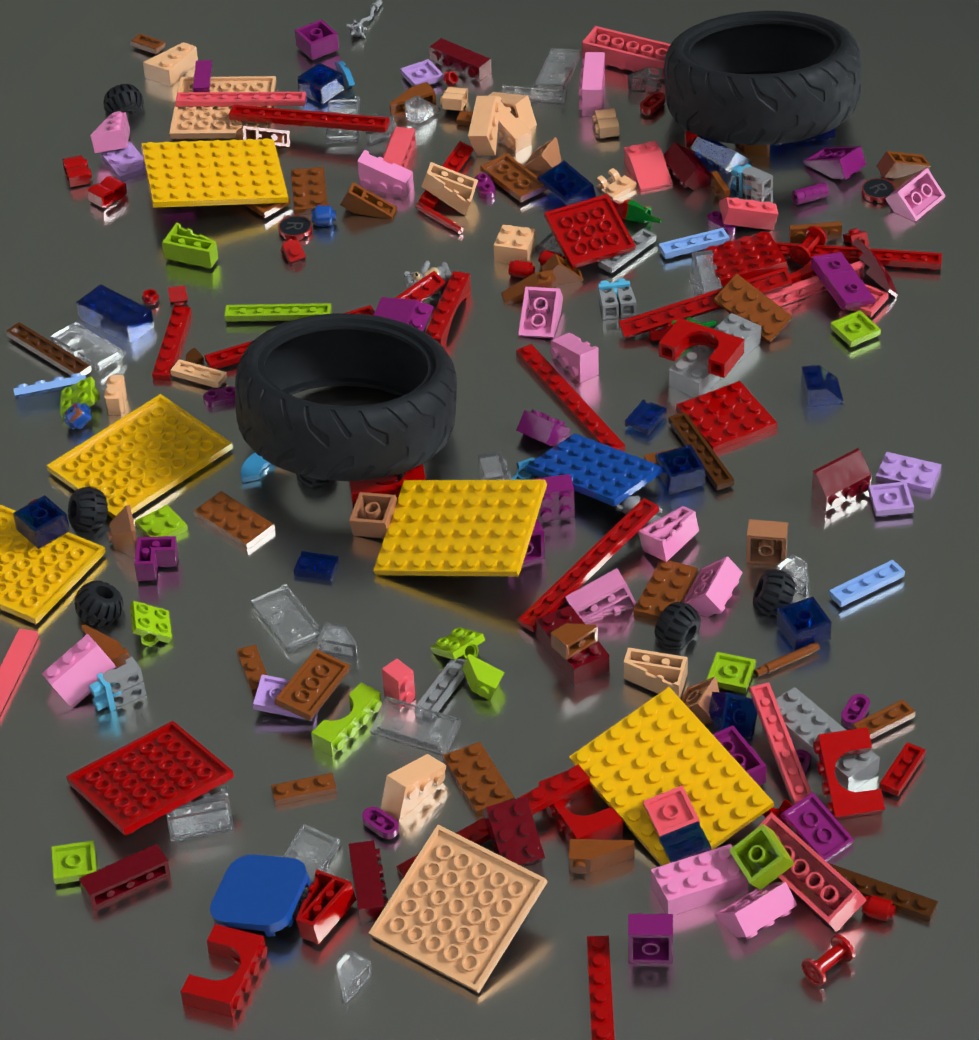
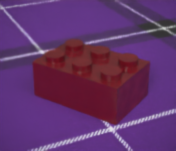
[482,796,545,867]

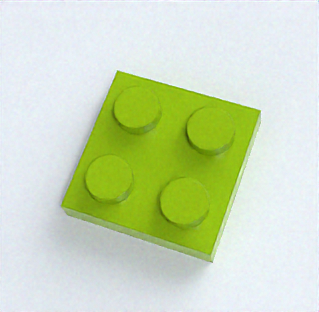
[830,310,881,347]
[135,505,188,537]
[706,652,756,693]
[51,840,97,884]

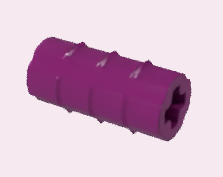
[792,183,829,205]

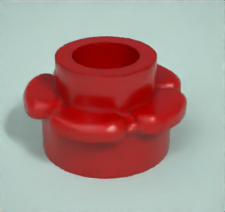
[443,71,458,87]
[142,289,159,305]

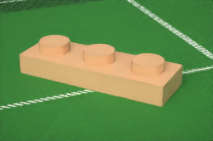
[170,359,227,389]

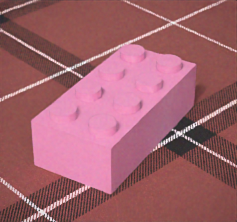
[579,52,605,117]
[651,844,748,916]

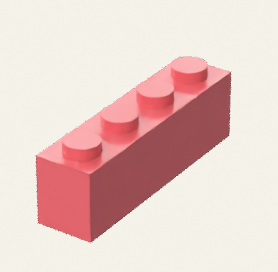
[383,127,416,168]

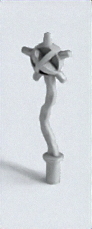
[346,0,382,39]

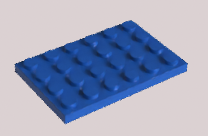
[526,433,662,506]

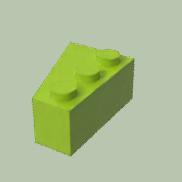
[162,222,218,268]

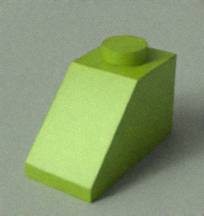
[462,654,505,700]

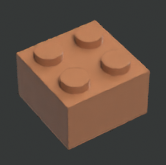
[349,492,398,538]
[746,519,788,567]

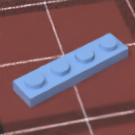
[659,228,730,259]
[14,373,86,399]
[829,560,905,607]

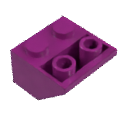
[516,409,570,446]

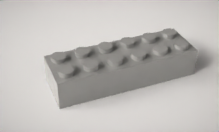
[669,313,761,398]
[776,687,880,791]

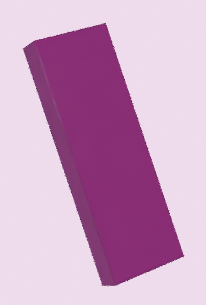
[193,60,212,92]

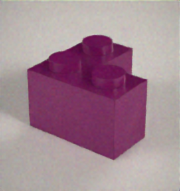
[134,536,178,581]

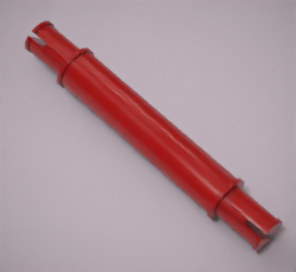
[415,202,463,234]

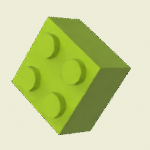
[729,824,795,890]

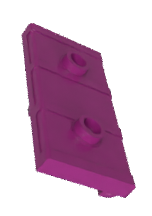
[810,252,876,311]

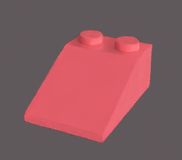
[624,141,673,192]

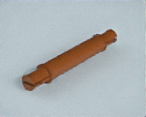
[754,642,820,677]

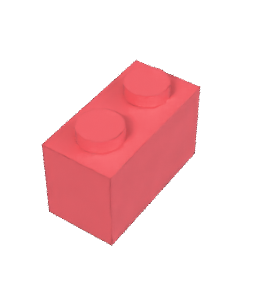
[382,659,416,709]

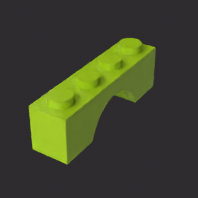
[311,683,382,756]

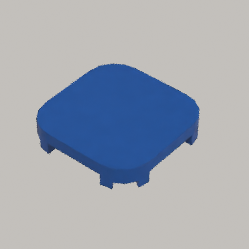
[210,854,311,937]

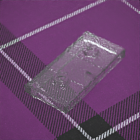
[534,48,582,92]
[326,96,361,144]
[50,322,125,371]
[251,584,323,653]
[370,696,462,756]
[283,823,341,906]

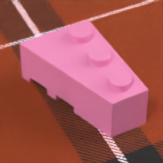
[550,333,599,383]
[565,568,636,622]

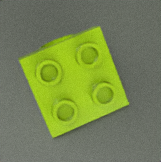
[60,376,100,419]
[130,601,172,646]
[430,627,485,660]

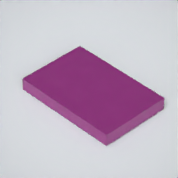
[780,792,855,862]

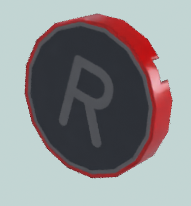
[862,178,895,203]
[278,215,312,240]

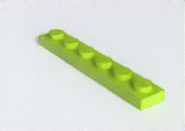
[224,303,332,322]

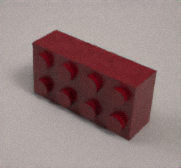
[535,605,610,686]

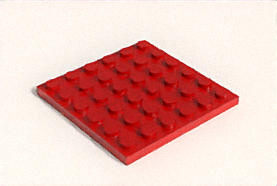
[66,721,234,835]

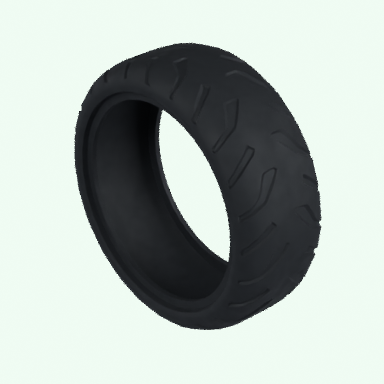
[664,11,862,145]
[235,313,457,481]

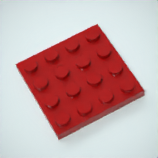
[544,194,636,269]
[702,231,788,287]
[676,381,778,452]

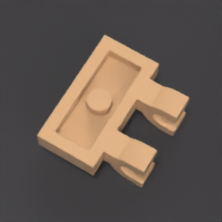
[596,168,637,201]

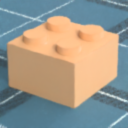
[493,225,537,264]

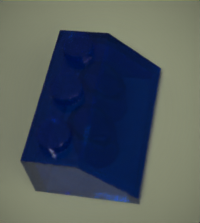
[690,136,752,174]
[537,160,596,205]

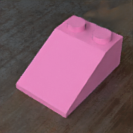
[518,287,563,339]

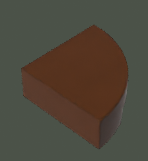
[186,348,204,364]

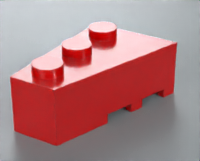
[296,869,356,944]

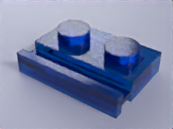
[625,399,667,435]
[294,551,339,581]
[659,821,711,863]

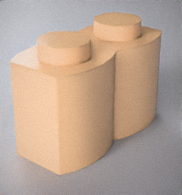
[440,87,468,111]
[592,108,620,138]
[104,375,127,415]

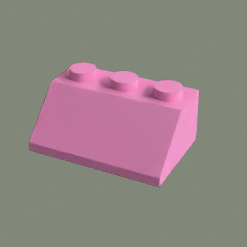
[885,168,946,222]
[682,556,743,617]
[42,634,118,708]
[714,882,797,939]

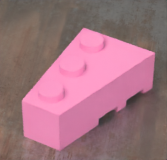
[90,111,130,153]
[357,150,414,197]
[638,506,699,562]

